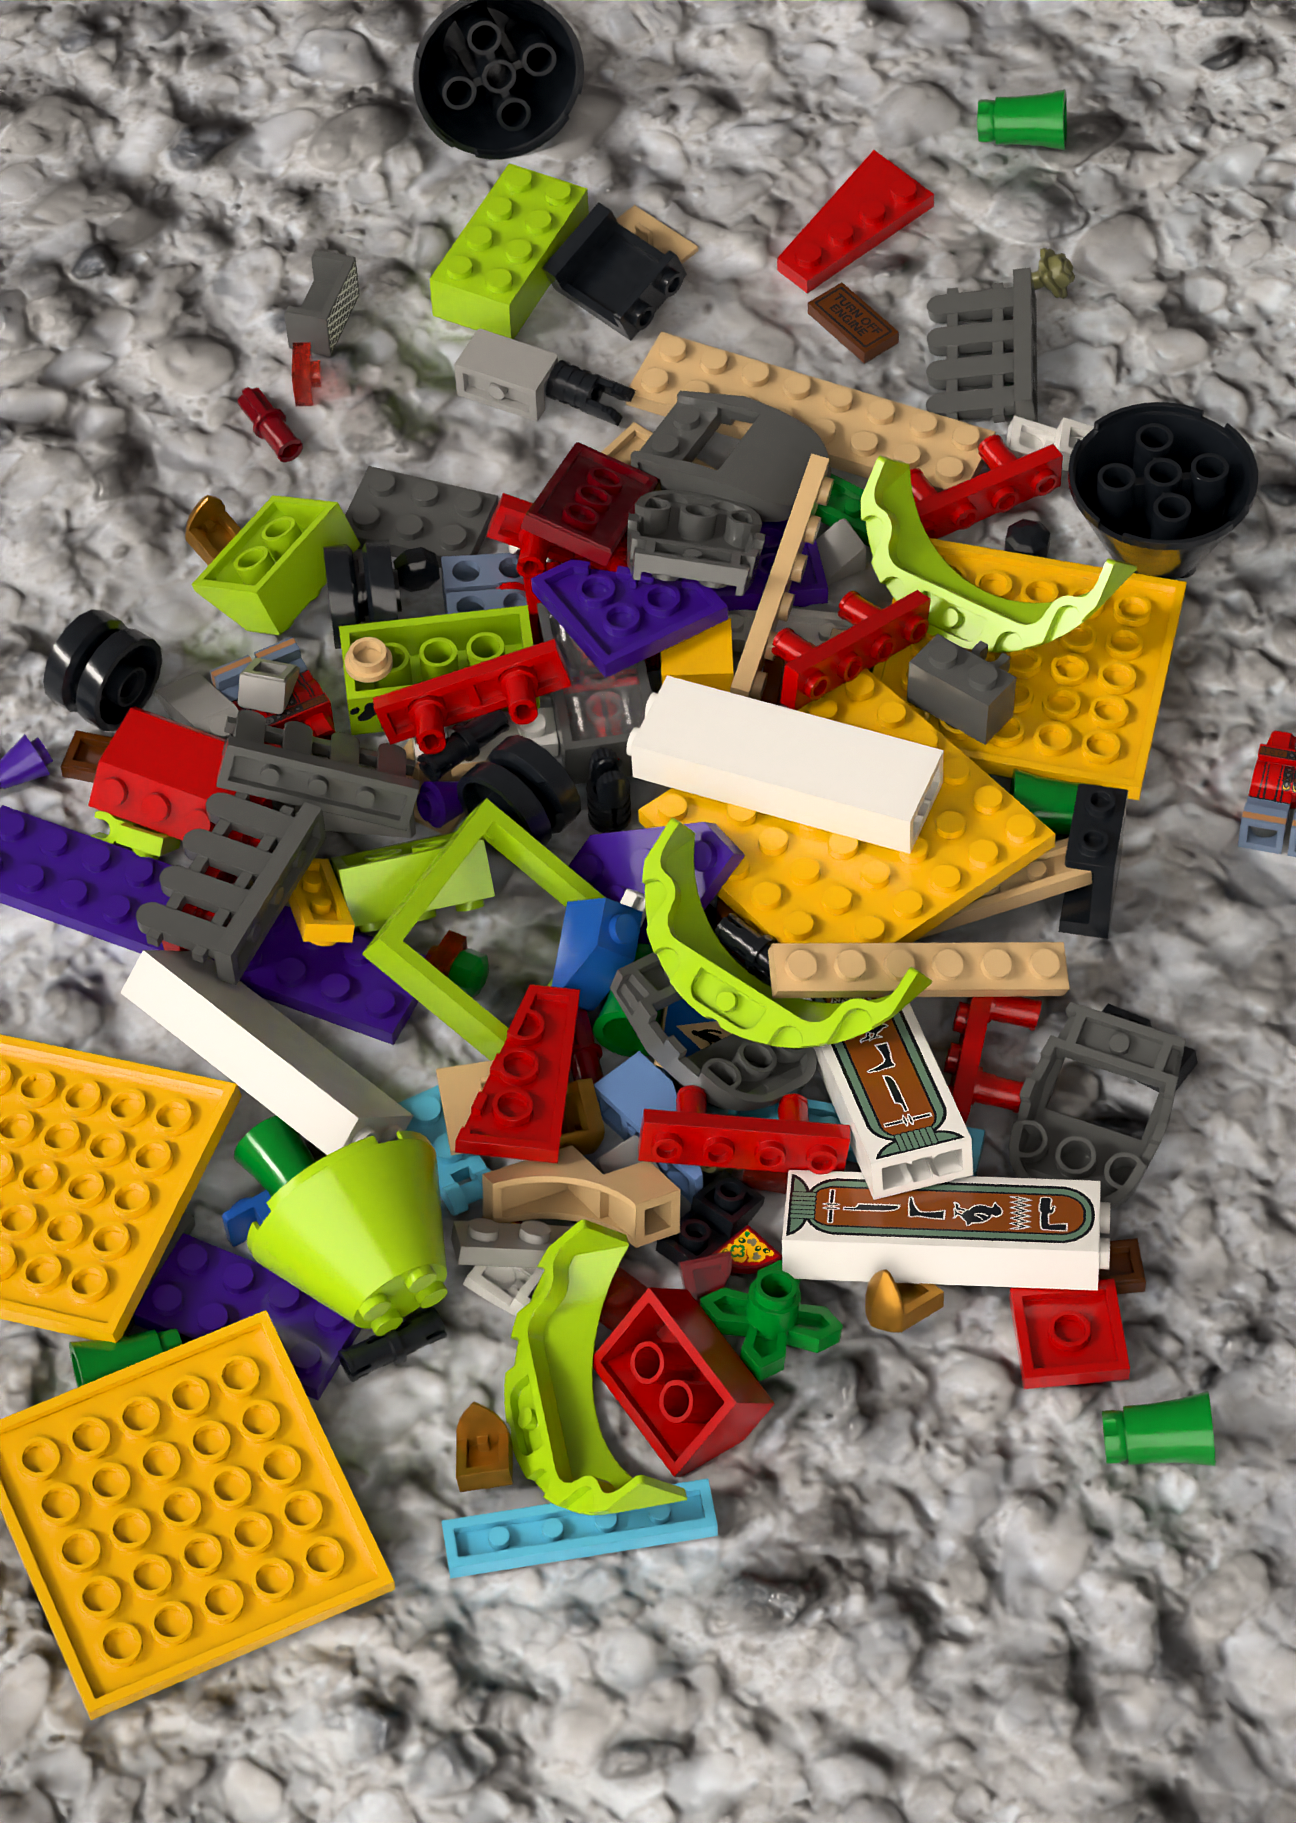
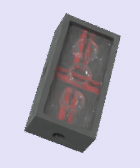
[537,603,652,784]

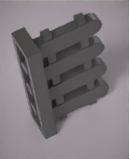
[926,267,1038,423]
[216,710,419,831]
[136,792,326,985]

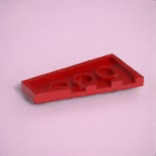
[777,150,934,293]
[455,984,580,1164]

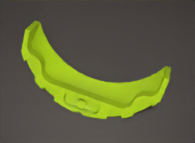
[861,456,1137,652]
[642,818,932,1048]
[504,1219,687,1515]

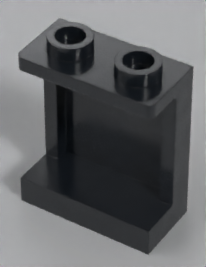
[542,202,687,341]
[1059,784,1128,939]

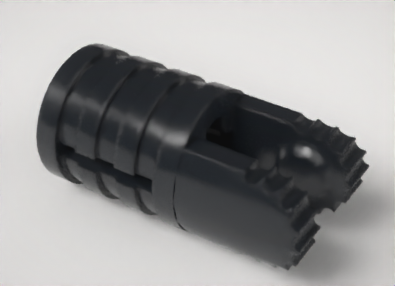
[546,360,636,426]
[586,747,631,833]

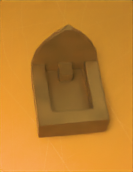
[185,495,241,565]
[560,1078,605,1155]
[865,1269,944,1333]
[456,1401,513,1492]

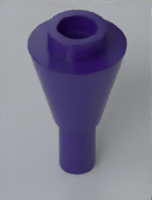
[0,734,53,789]
[416,781,464,828]

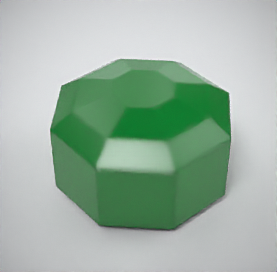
[448,948,489,998]

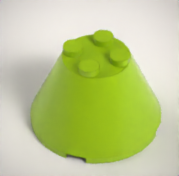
[247,1131,448,1336]

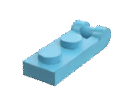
[398,1085,491,1216]

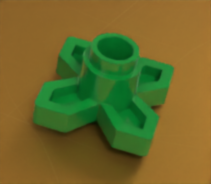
[700,1260,843,1381]

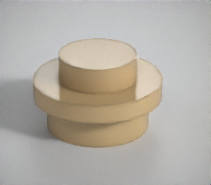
[344,637,393,683]

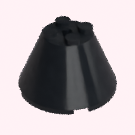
[412,0,584,159]
[1068,402,1258,580]

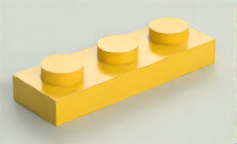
[288,858,355,946]

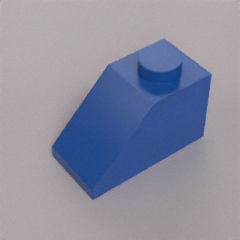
[551,898,643,1011]

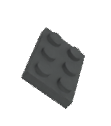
[345,466,498,568]

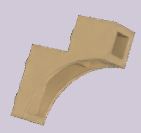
[482,1145,681,1248]

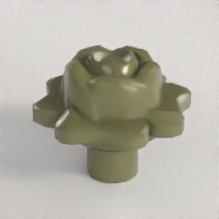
[1032,248,1075,299]

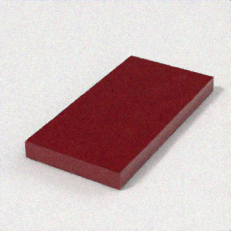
[520,442,659,567]

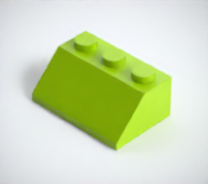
[191,495,361,635]
[331,831,495,932]

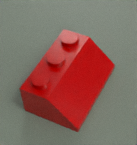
[88,706,236,841]
[593,1287,775,1477]

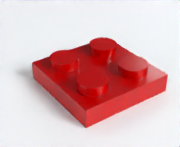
[1009,1279,1130,1389]

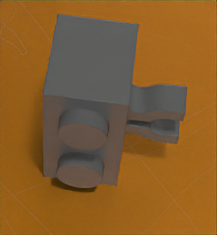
[907,634,1017,745]

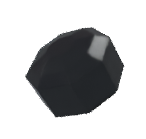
[1004,519,1051,558]
[393,547,440,592]

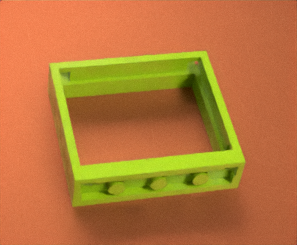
[362,798,606,1061]

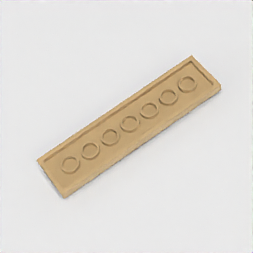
[626,331,995,492]

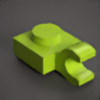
[91,810,181,859]

